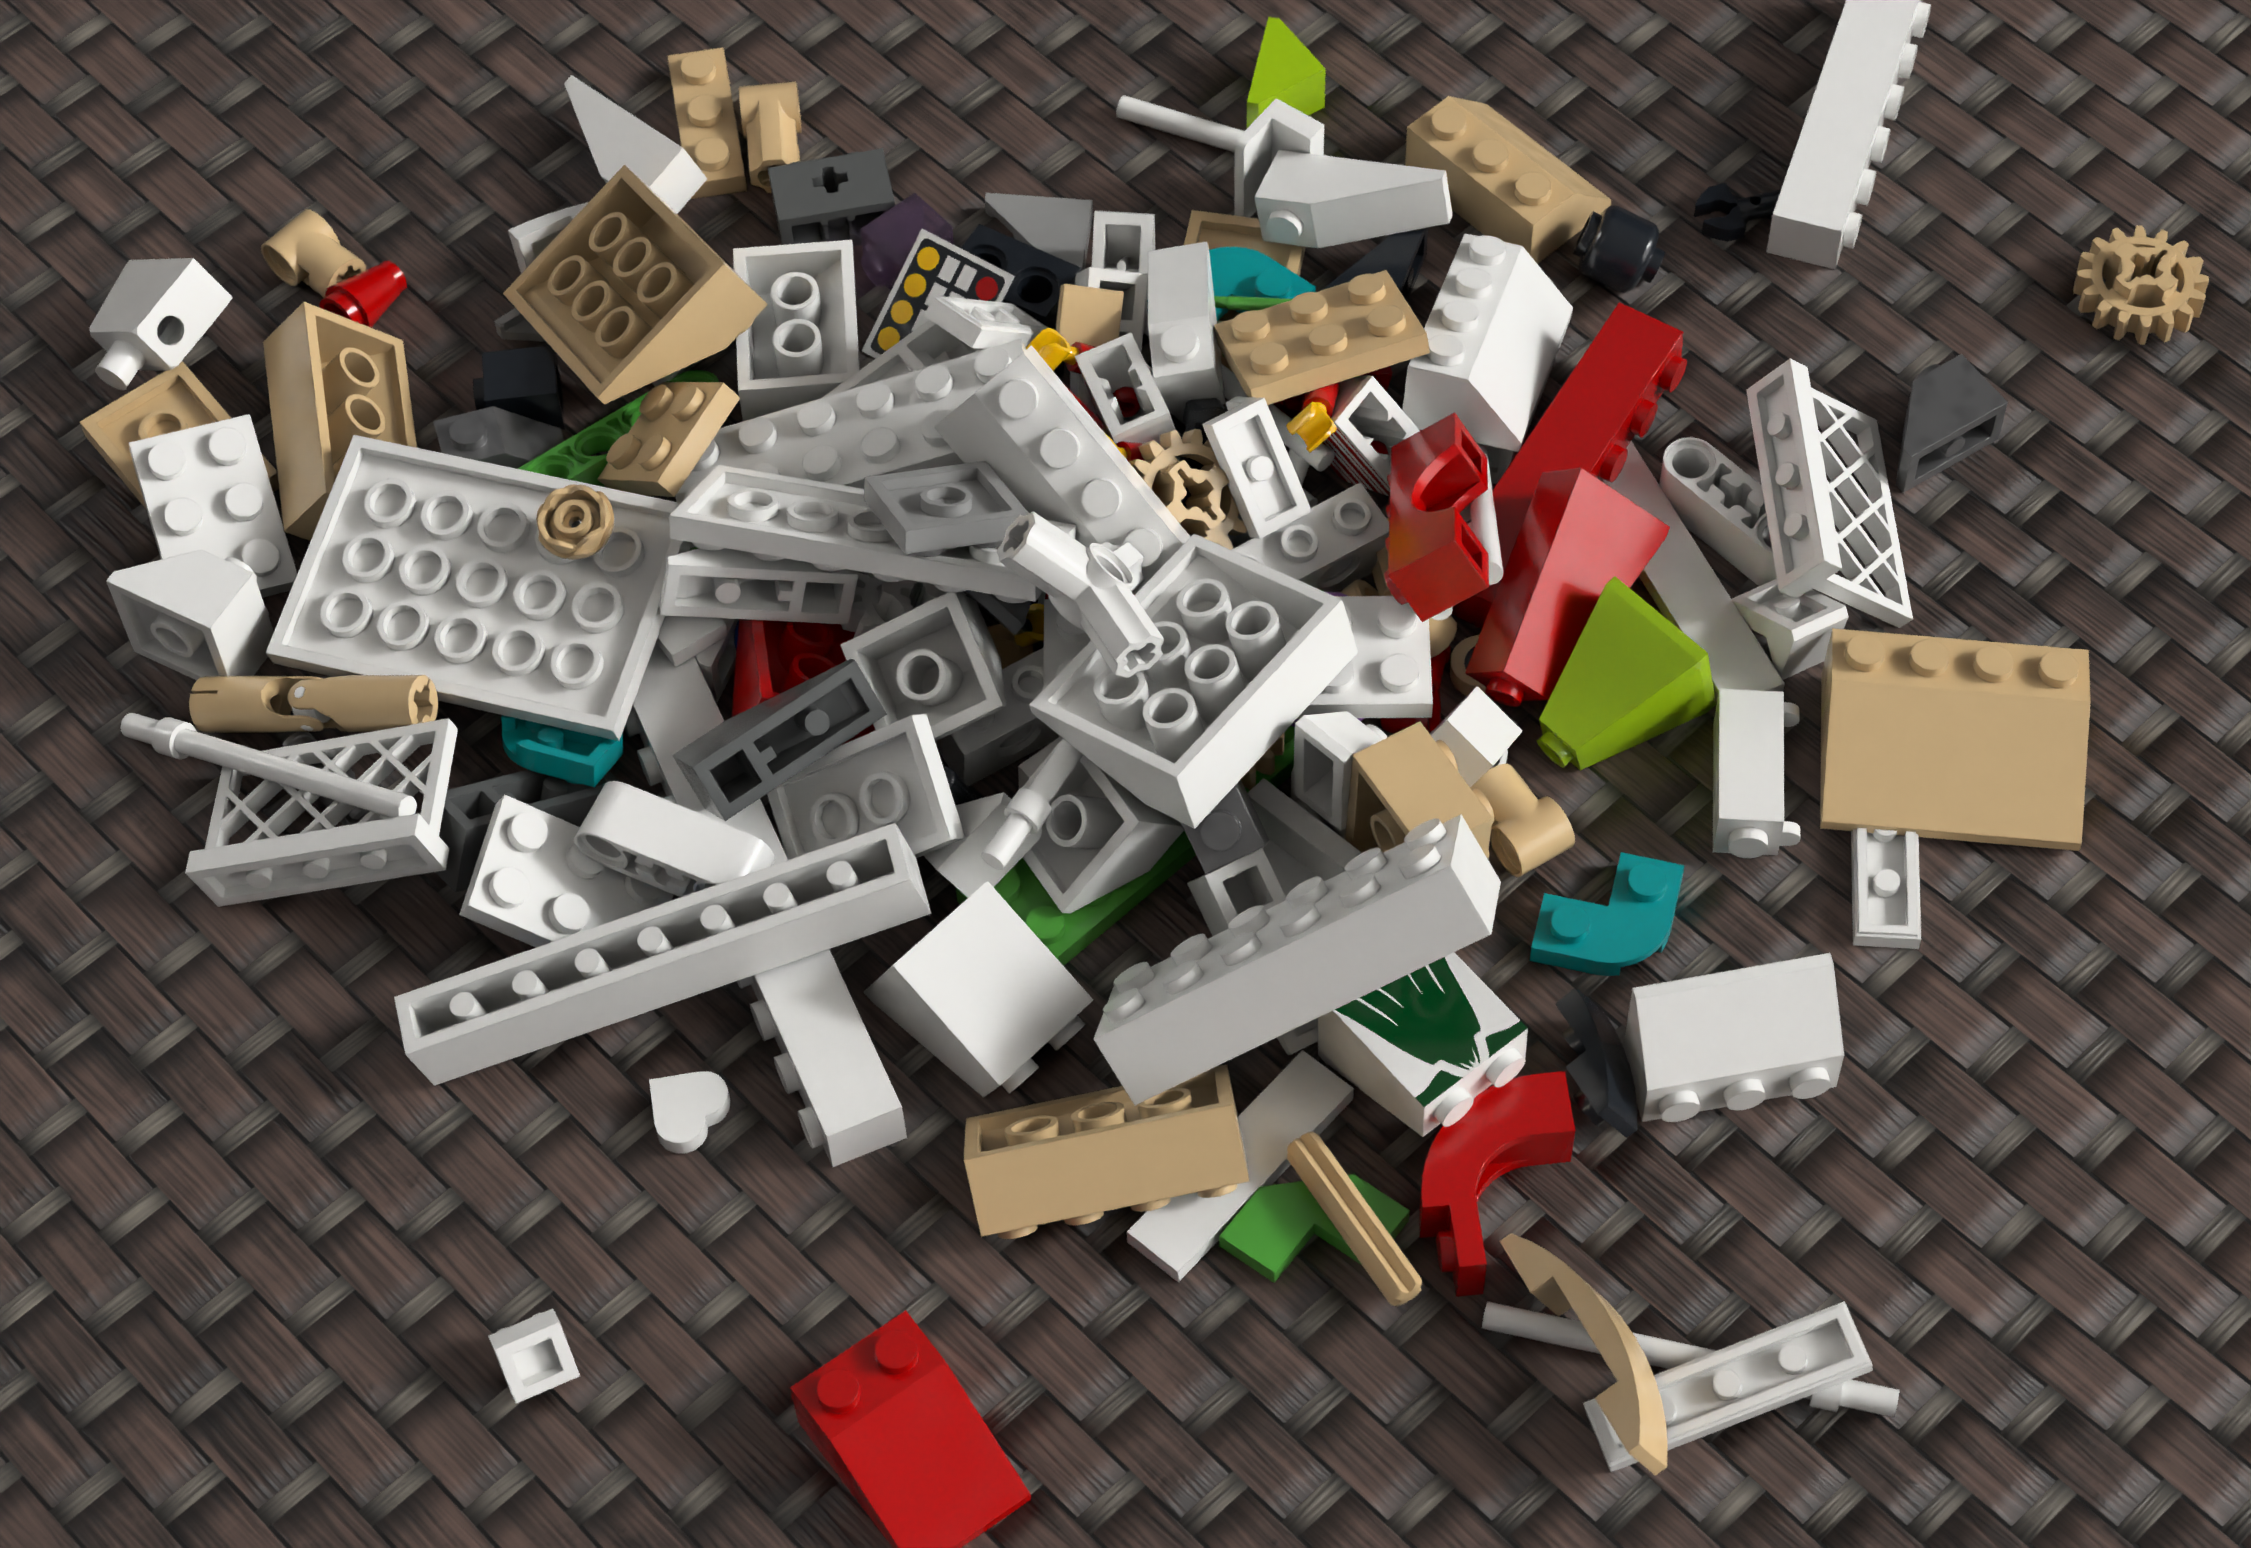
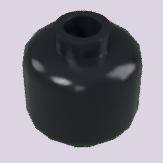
[1572,206,1665,293]

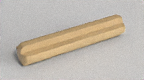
[1287,1132,1422,1307]

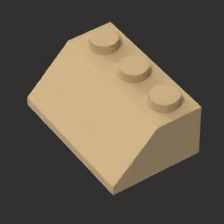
[1405,96,1611,264]

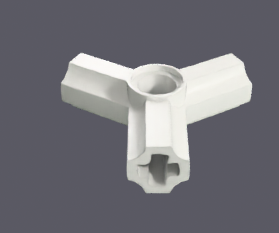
[997,511,1164,678]

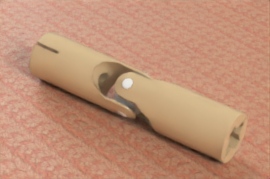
[189,675,438,733]

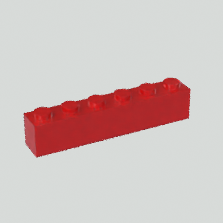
[1452,302,1687,629]

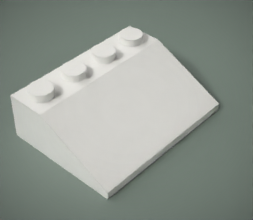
[1029,534,1358,829]

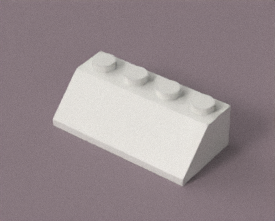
[1402,233,1573,452]
[934,345,1190,595]

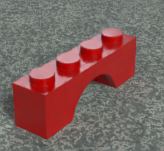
[1384,412,1489,622]

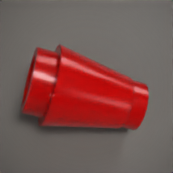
[319,260,407,328]

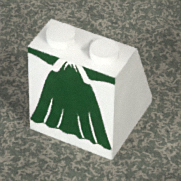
[1318,952,1528,1137]

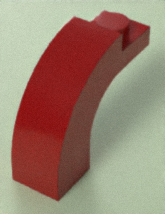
[1419,1071,1575,1297]

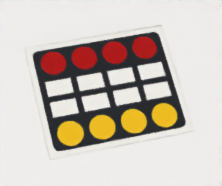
[862,229,1015,359]

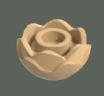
[536,484,614,560]

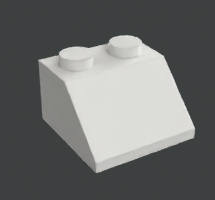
[106,549,274,680]
[841,592,1006,741]
[1022,738,1184,913]

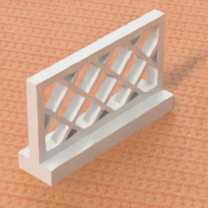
[1746,359,1913,628]
[185,718,458,907]

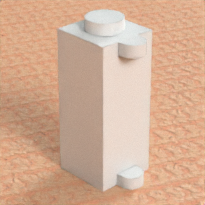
[1713,688,1800,858]

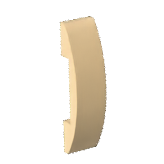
[1500,1233,1668,1476]

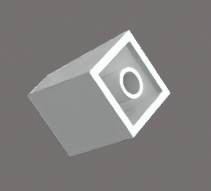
[864,881,1093,1098]

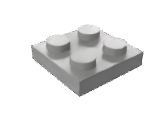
[864,461,1029,557]

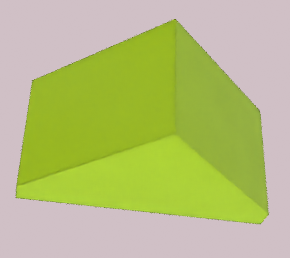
[1247,17,1326,128]

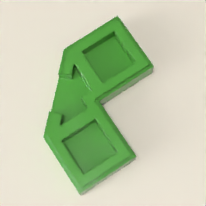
[1219,1174,1410,1283]

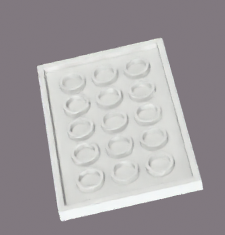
[266,435,692,741]

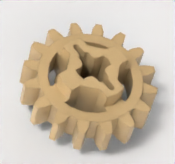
[2073,226,2209,345]
[1129,429,1247,550]

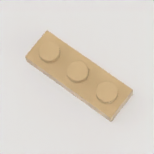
[667,47,747,199]

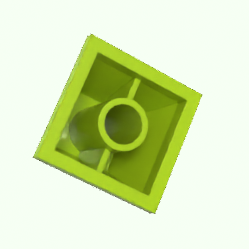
[1537,576,1716,771]

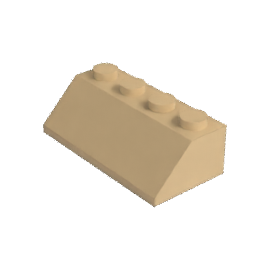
[263,302,417,541]
[964,1064,1249,1239]

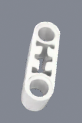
[1659,437,1777,586]
[574,781,775,897]

